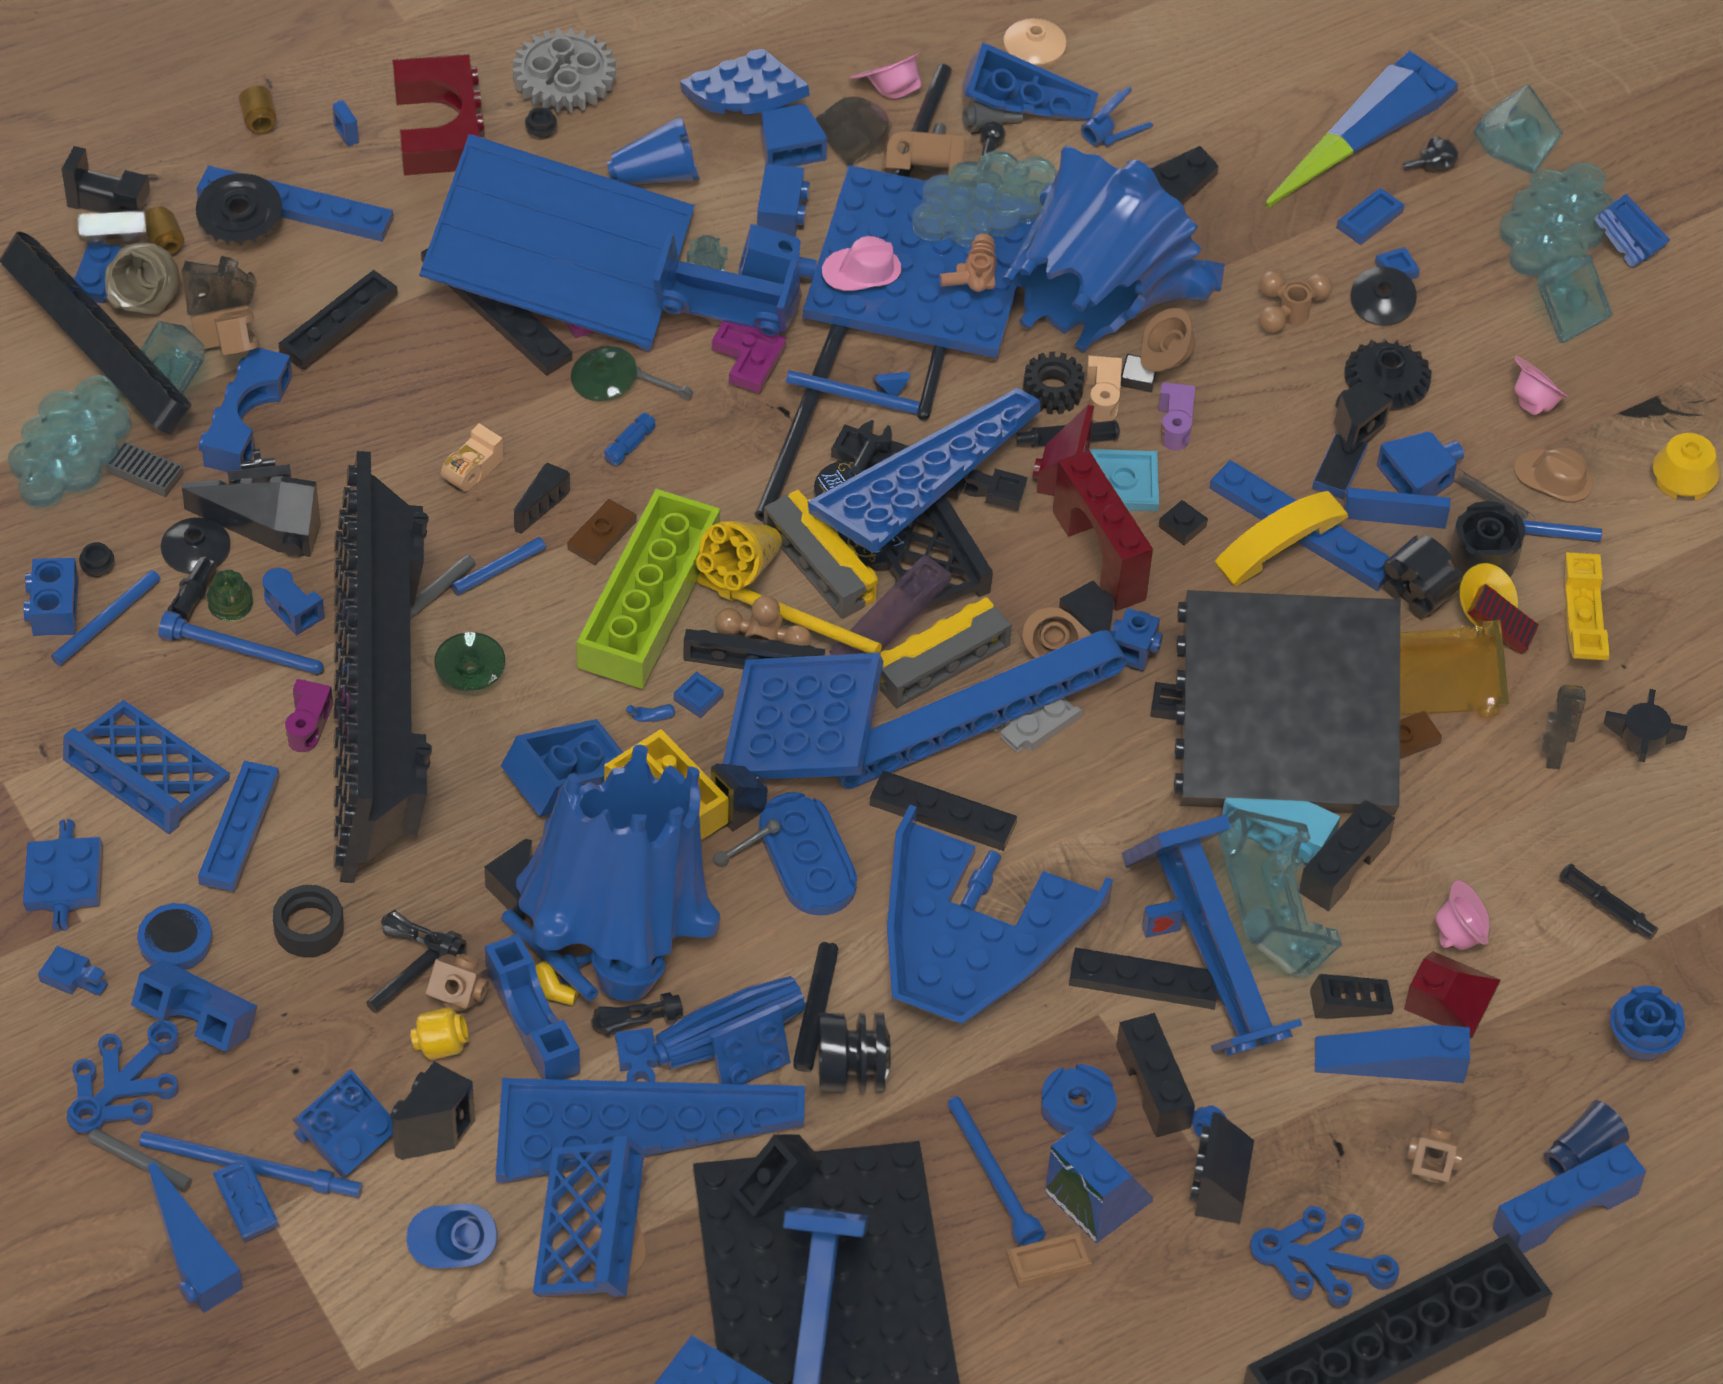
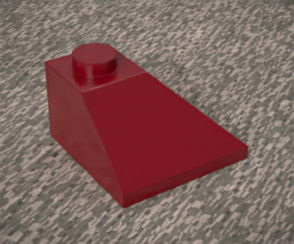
[1032,405,1095,496]
[1404,951,1501,1039]

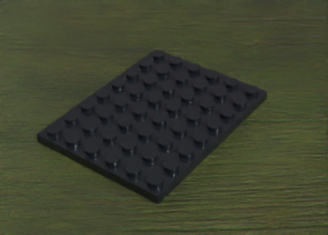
[693,1141,960,1384]

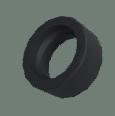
[273,885,344,957]

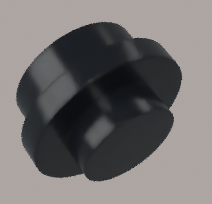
[525,107,557,137]
[79,542,115,575]

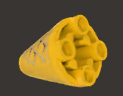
[696,521,782,591]

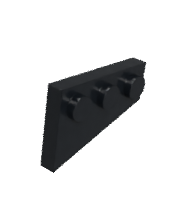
[1151,146,1219,204]

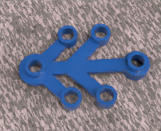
[67,1020,179,1134]
[1250,1206,1399,1307]

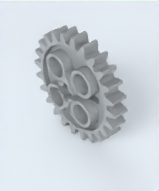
[513,28,616,113]

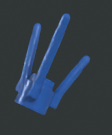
[1081,87,1153,147]

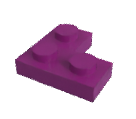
[712,322,786,393]

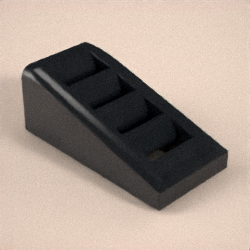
[514,462,570,534]
[1310,973,1394,1019]

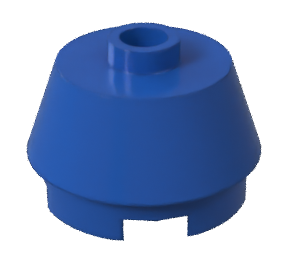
[591,950,665,1001]
[1610,986,1685,1061]

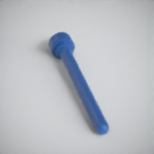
[158,610,324,674]
[948,1096,1046,1246]

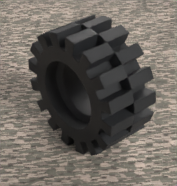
[1023,351,1085,415]

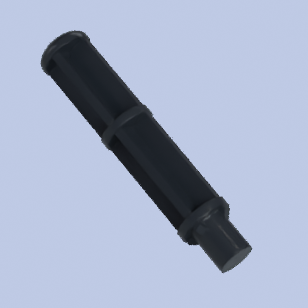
[1015,420,1120,448]
[1559,863,1658,940]

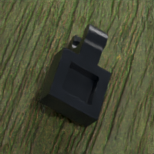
[964,468,1028,511]

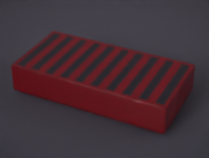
[1467,584,1539,654]

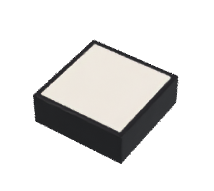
[1120,354,1158,392]

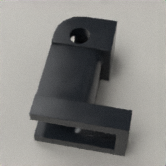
[61,146,150,221]

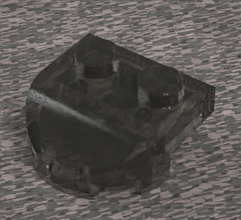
[815,97,892,166]
[78,211,147,246]
[182,256,257,316]
[1540,685,1586,770]

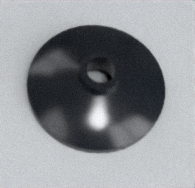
[1350,266,1417,326]
[161,517,231,574]

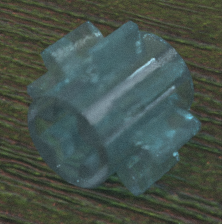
[687,235,727,271]

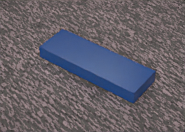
[1344,488,1450,529]

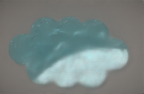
[912,151,1057,248]
[1499,163,1615,276]
[8,375,131,507]

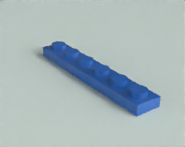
[196,165,394,242]
[1209,460,1390,591]

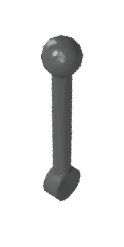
[629,366,693,400]
[713,819,780,867]

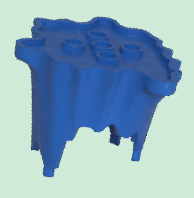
[1002,146,1216,352]
[516,745,720,970]

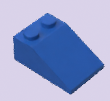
[501,719,624,817]

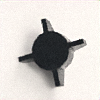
[1603,689,1688,762]

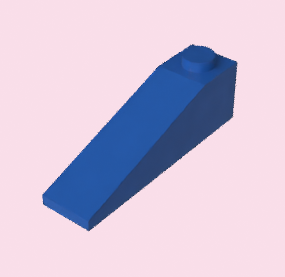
[1315,1025,1470,1083]
[148,1161,243,1313]

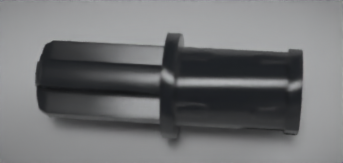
[167,556,216,620]

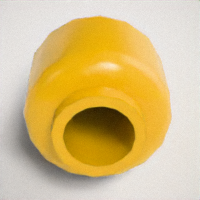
[411,1007,469,1060]

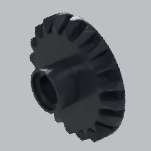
[196,173,282,246]
[1344,338,1432,409]

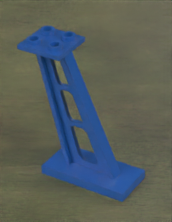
[1122,814,1302,1056]
[784,1206,870,1384]

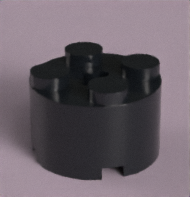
[1450,501,1525,577]
[1383,535,1463,619]

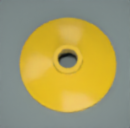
[1460,563,1518,632]

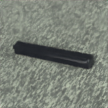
[793,942,838,1072]

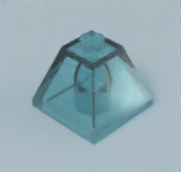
[1473,84,1563,174]
[1537,255,1613,343]
[141,321,204,394]

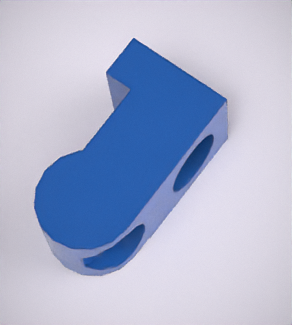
[262,568,325,636]

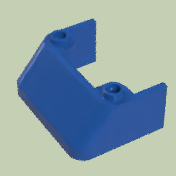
[653,232,802,336]

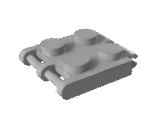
[992,698,1084,753]

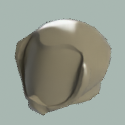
[105,242,180,315]

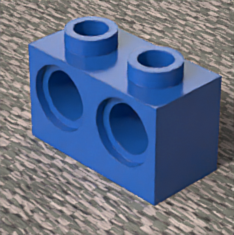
[23,558,79,636]

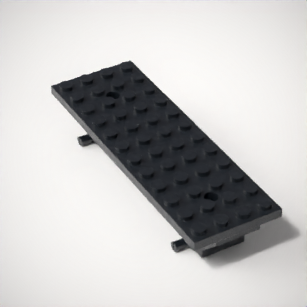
[333,451,432,883]

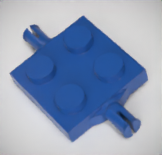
[23,819,103,931]

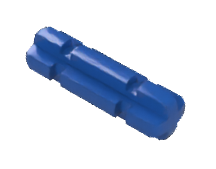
[1595,208,1646,267]
[604,412,656,466]

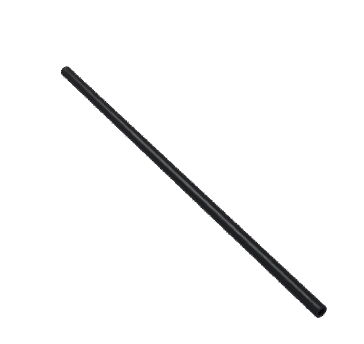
[755,64,952,522]

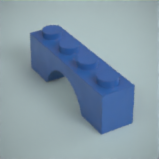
[199,347,292,472]
[485,933,580,1079]
[1492,1142,1646,1253]

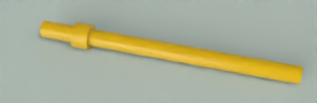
[697,572,882,653]

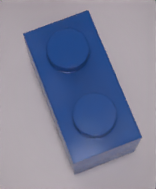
[757,164,810,237]

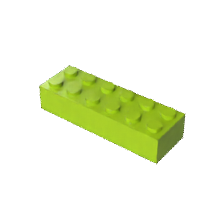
[576,489,720,689]

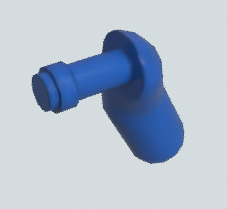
[626,704,675,722]

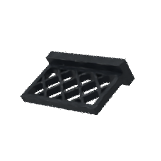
[879,494,993,611]

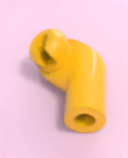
[535,961,578,1006]

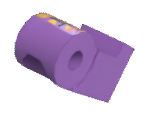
[1158,383,1195,450]

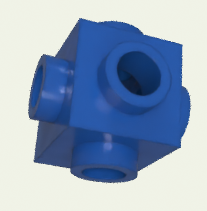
[1111,608,1163,670]

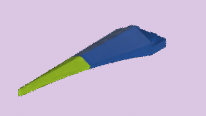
[1266,50,1458,208]

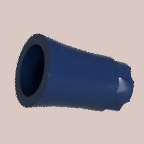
[1544,1100,1630,1176]

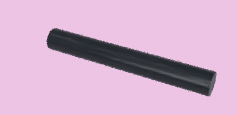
[366,939,443,1013]

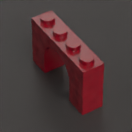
[393,54,486,176]
[1053,450,1153,612]

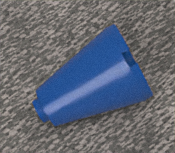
[607,117,700,185]

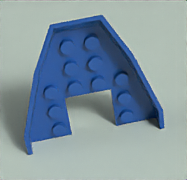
[887,805,1113,1024]

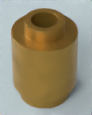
[239,85,276,134]
[143,206,184,254]

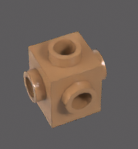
[426,954,489,1011]
[1407,1125,1464,1183]

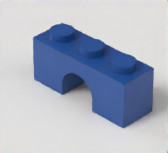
[131,959,257,1052]

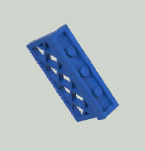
[63,700,230,834]
[533,1136,645,1297]

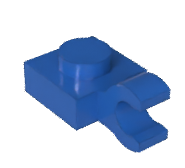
[38,946,108,996]

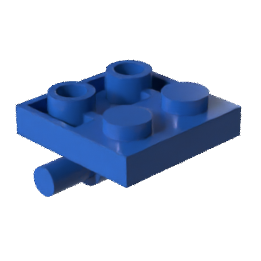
[293,1069,393,1178]

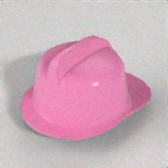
[849,51,922,98]
[822,236,901,291]
[1514,356,1569,415]
[1435,880,1490,950]

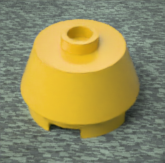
[1653,433,1720,500]

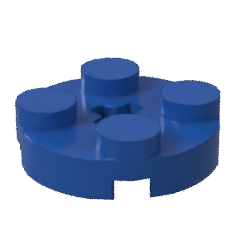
[1041,1064,1117,1137]

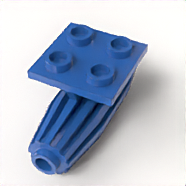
[652,976,806,1084]

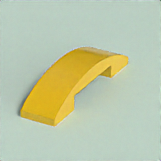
[1215,491,1348,588]
[1565,552,1609,660]

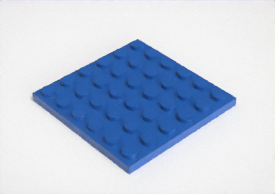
[803,165,1040,358]

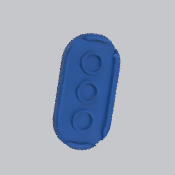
[759,792,857,916]

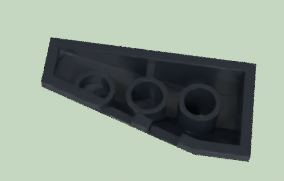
[182,476,321,557]

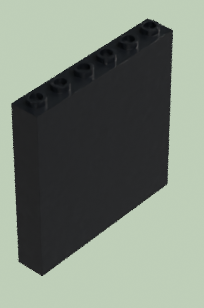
[1174,590,1401,815]

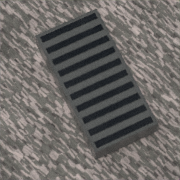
[106,441,184,497]

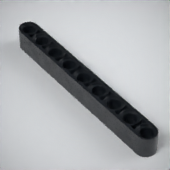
[0,231,192,435]

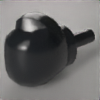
[1402,137,1458,172]

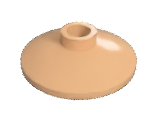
[1004,19,1067,66]

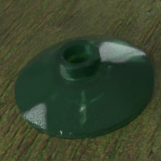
[571,346,637,401]
[434,632,506,691]

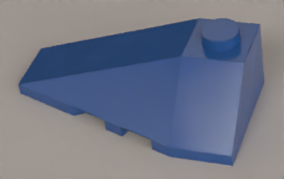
[962,42,1098,121]

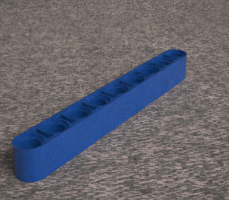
[837,630,1127,789]

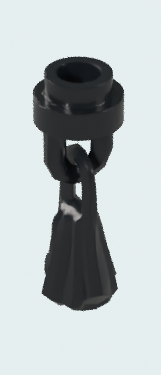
[381,909,467,957]
[591,992,683,1035]

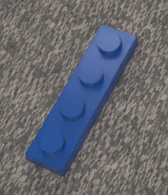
[198,760,280,892]

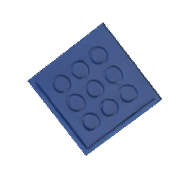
[723,653,884,779]

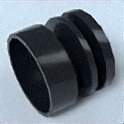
[819,1013,891,1093]

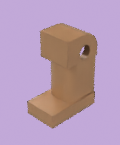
[883,131,965,188]
[190,305,260,355]

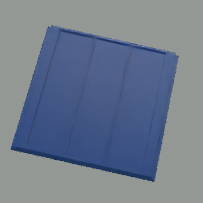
[419,134,695,351]

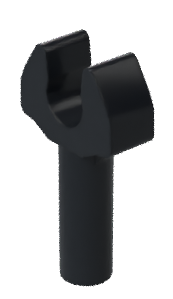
[851,420,892,475]

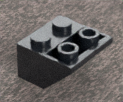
[390,1061,475,1160]
[1190,1112,1254,1224]

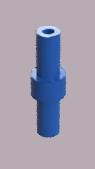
[960,850,1001,910]

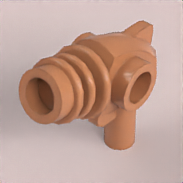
[939,234,997,292]

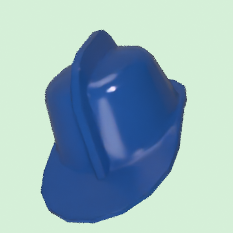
[406,1203,498,1268]

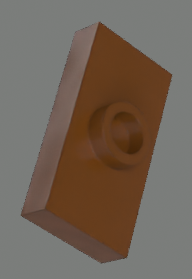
[567,499,637,565]
[1400,710,1442,759]

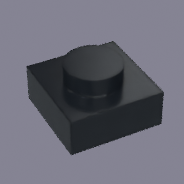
[1158,500,1208,546]

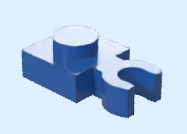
[615,1028,657,1082]

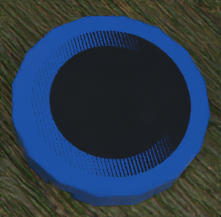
[137,903,213,970]

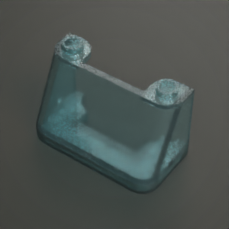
[1218,809,1342,978]

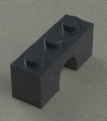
[1299,799,1395,912]
[1116,1013,1195,1138]

